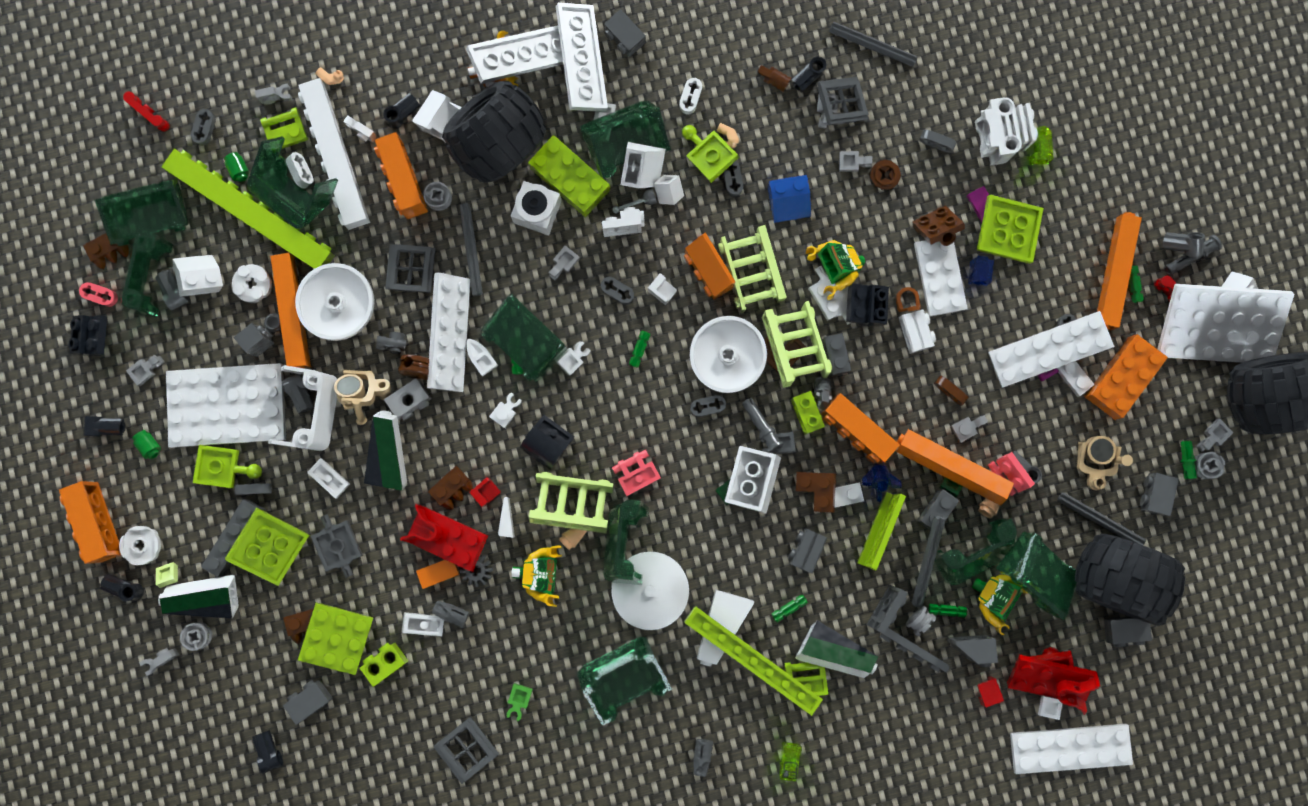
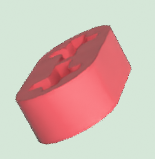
[79,282,118,307]

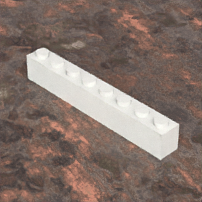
[298,78,370,230]

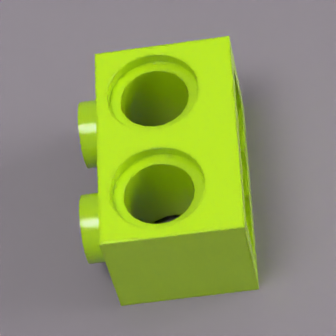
[791,391,825,435]
[360,643,408,687]

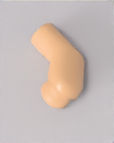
[315,67,344,85]
[717,123,739,148]

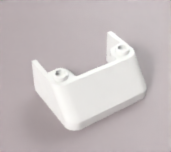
[268,365,338,451]

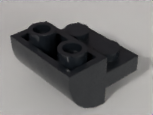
[846,283,889,326]
[68,315,108,356]
[520,415,575,470]

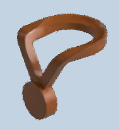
[896,287,921,312]

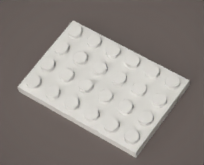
[1157,284,1294,363]
[166,363,286,448]

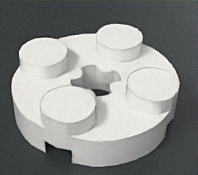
[232,264,272,303]
[119,526,161,565]

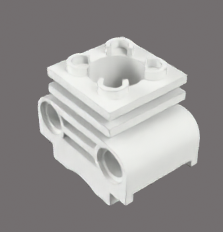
[975,97,1038,166]

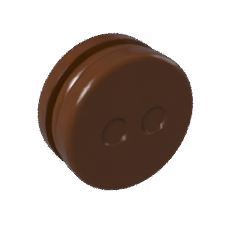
[398,354,429,380]

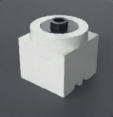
[511,181,562,236]

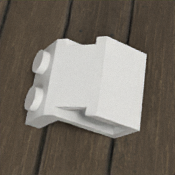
[412,90,462,143]

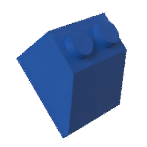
[767,175,811,223]

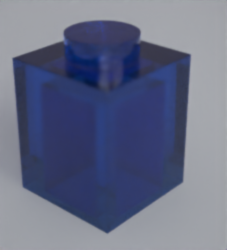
[968,256,994,286]

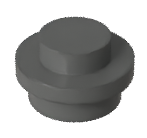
[264,313,281,332]

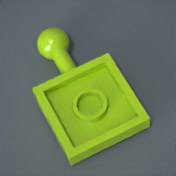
[682,125,739,183]
[193,445,262,488]

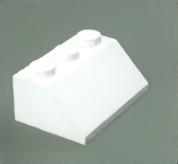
[725,446,781,513]

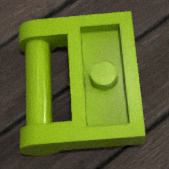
[260,107,308,152]
[784,662,828,696]

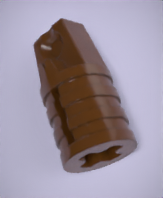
[757,65,792,93]

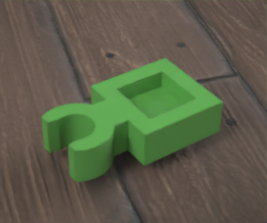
[507,683,533,721]

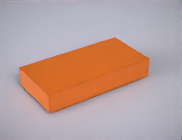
[416,560,460,589]

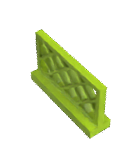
[857,492,906,571]

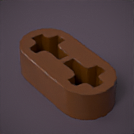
[934,376,969,406]

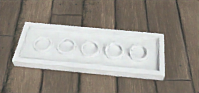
[556,3,608,112]
[466,26,563,84]
[427,273,470,392]
[988,311,1114,388]
[1010,724,1133,774]

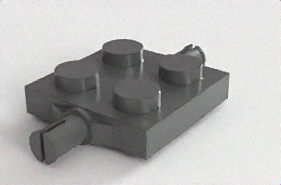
[311,514,363,578]

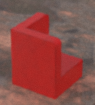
[469,477,501,507]
[977,676,1004,708]

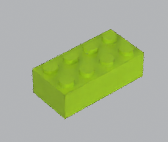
[528,135,610,218]

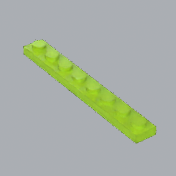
[684,606,823,716]

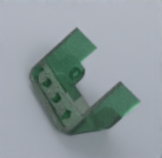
[247,136,338,229]

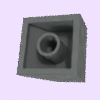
[947,635,998,667]

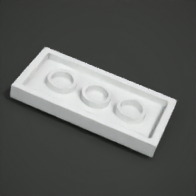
[914,240,968,317]

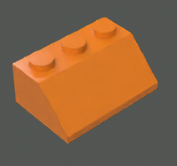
[683,232,735,300]

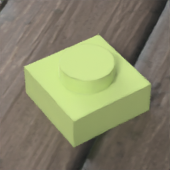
[156,562,178,588]

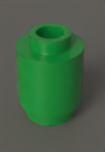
[224,152,250,182]
[132,430,161,459]

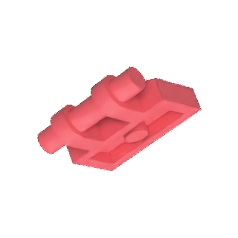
[612,449,661,496]
[988,452,1035,496]

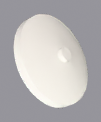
[295,263,374,341]
[690,316,767,393]
[612,552,689,630]

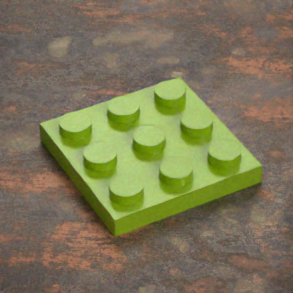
[977,195,1044,264]
[225,507,309,586]
[298,602,373,675]

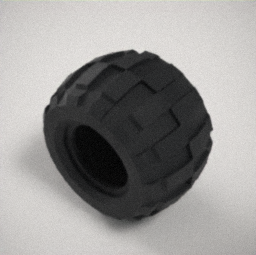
[442,81,546,183]
[1227,352,1308,434]
[1075,534,1186,626]

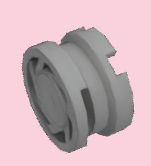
[424,182,452,211]
[1195,452,1225,479]
[906,606,936,636]
[180,622,212,651]

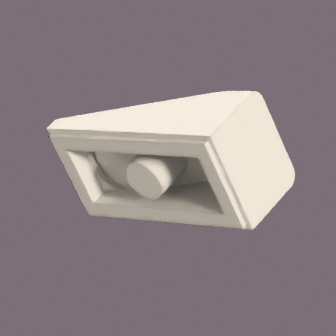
[498,497,515,538]
[402,612,444,637]

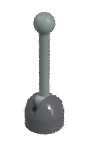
[612,189,657,214]

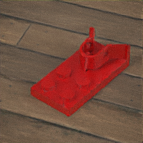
[400,504,488,572]
[1007,654,1100,715]

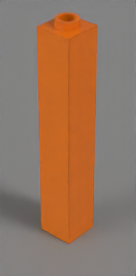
[1097,212,1142,330]
[270,253,311,369]
[896,429,1014,506]

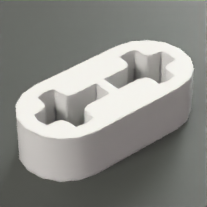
[679,78,702,114]
[286,152,314,188]

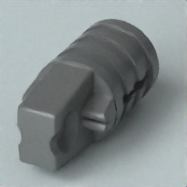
[814,377,832,410]
[432,601,470,628]
[693,739,713,777]

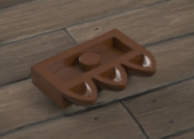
[83,227,129,270]
[428,465,473,510]
[283,609,314,644]

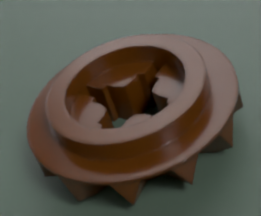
[870,160,901,190]

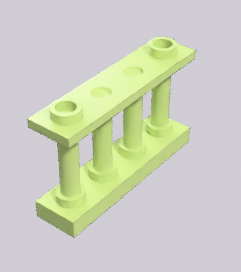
[718,225,787,313]
[762,301,832,388]
[529,472,613,533]

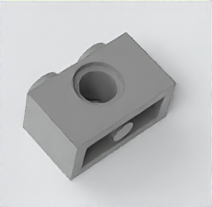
[384,378,432,420]

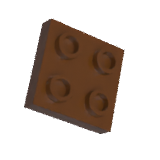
[912,206,965,246]

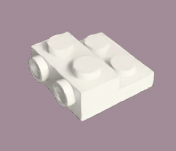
[602,207,645,237]

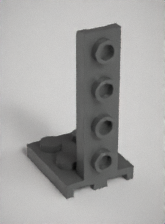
[866,585,949,673]

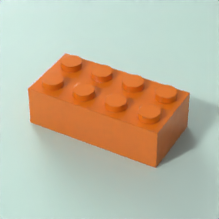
[374,132,428,220]
[1084,334,1168,420]
[820,393,900,464]
[59,481,121,564]

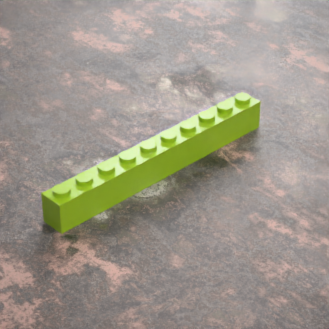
[161,148,335,269]

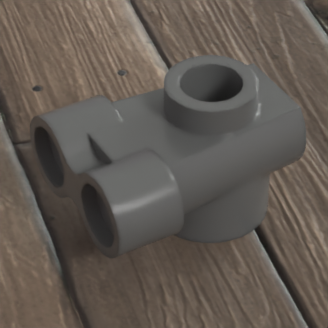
[376,332,406,354]

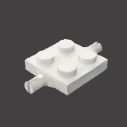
[808,266,851,325]

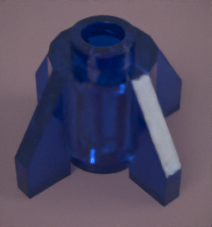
[861,465,902,502]

